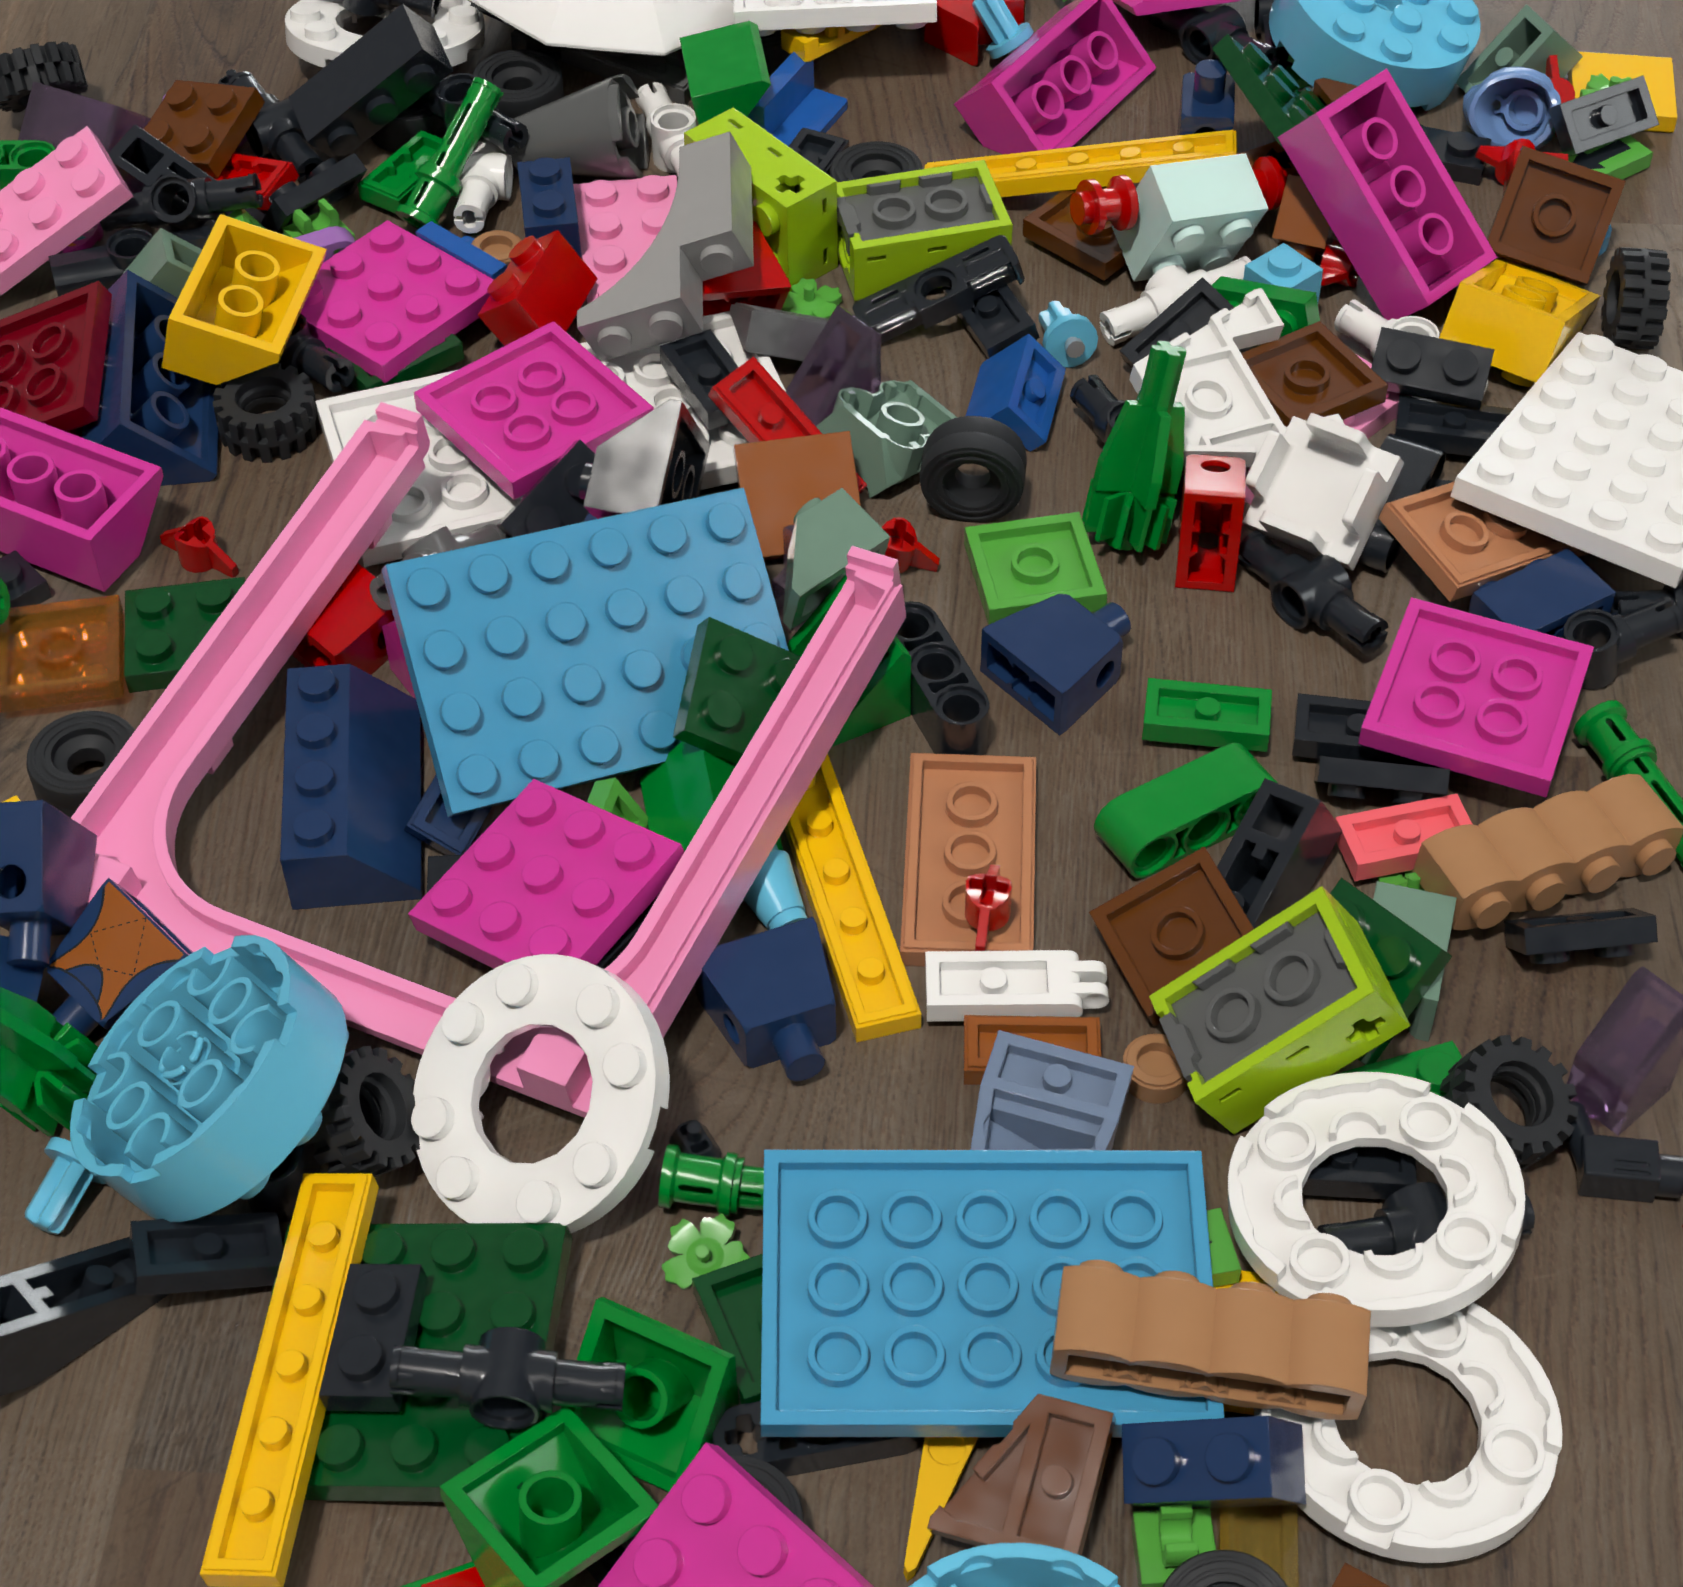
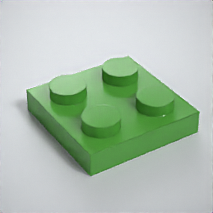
[964,512,1107,625]

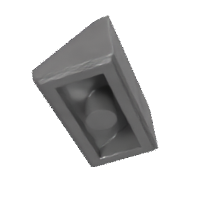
[730,302,852,367]

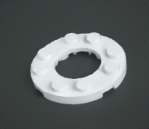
[285,0,485,68]
[411,954,670,1233]
[1228,1072,1525,1327]
[1254,1302,1563,1563]

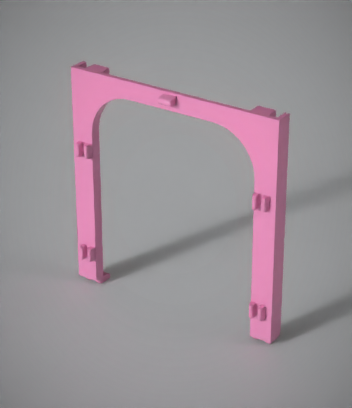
[71,402,906,1118]

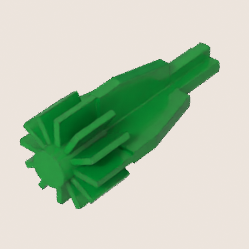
[1082,341,1187,552]
[0,987,98,1136]

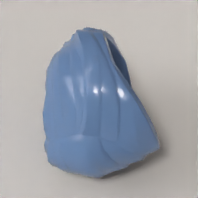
[1462,66,1561,150]

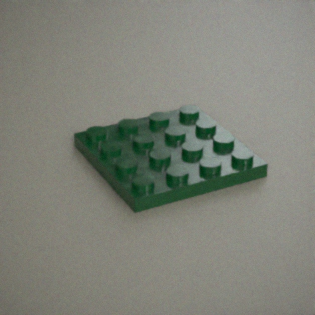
[255,1223,573,1502]

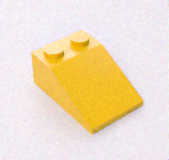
[1439,258,1601,387]

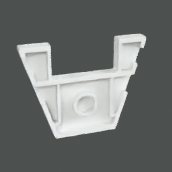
[1129,288,1345,467]

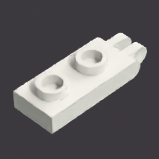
[925,950,1109,1022]

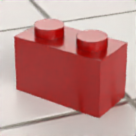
[478,230,598,346]

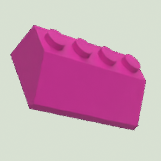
[954,0,1157,154]
[0,407,164,592]

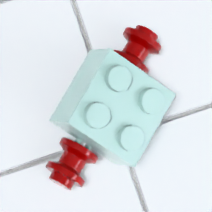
[1070,153,1288,282]

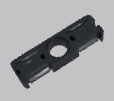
[852,235,1025,351]

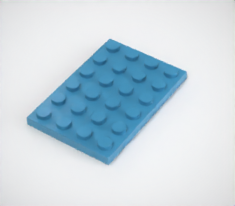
[381,487,789,817]
[761,1150,1224,1437]

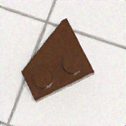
[927,1394,1116,1556]

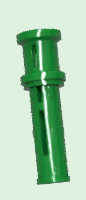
[395,77,504,229]
[1573,700,1683,868]
[658,1144,764,1217]

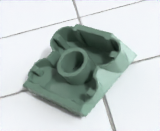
[816,380,957,498]

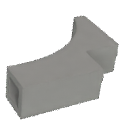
[577,131,754,361]

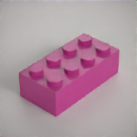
[1277,68,1497,320]

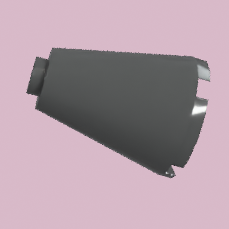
[511,74,649,180]

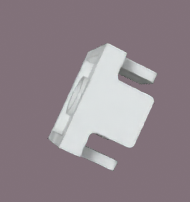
[1243,413,1404,571]

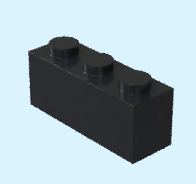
[288,4,454,162]

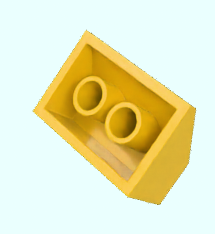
[162,214,327,385]

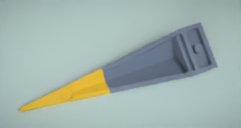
[903,1030,1134,1582]

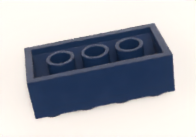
[82,270,219,486]
[280,664,423,910]

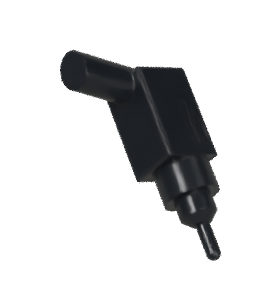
[1566,1101,1683,1203]

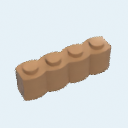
[1413,774,1683,930]
[1049,1260,1371,1420]

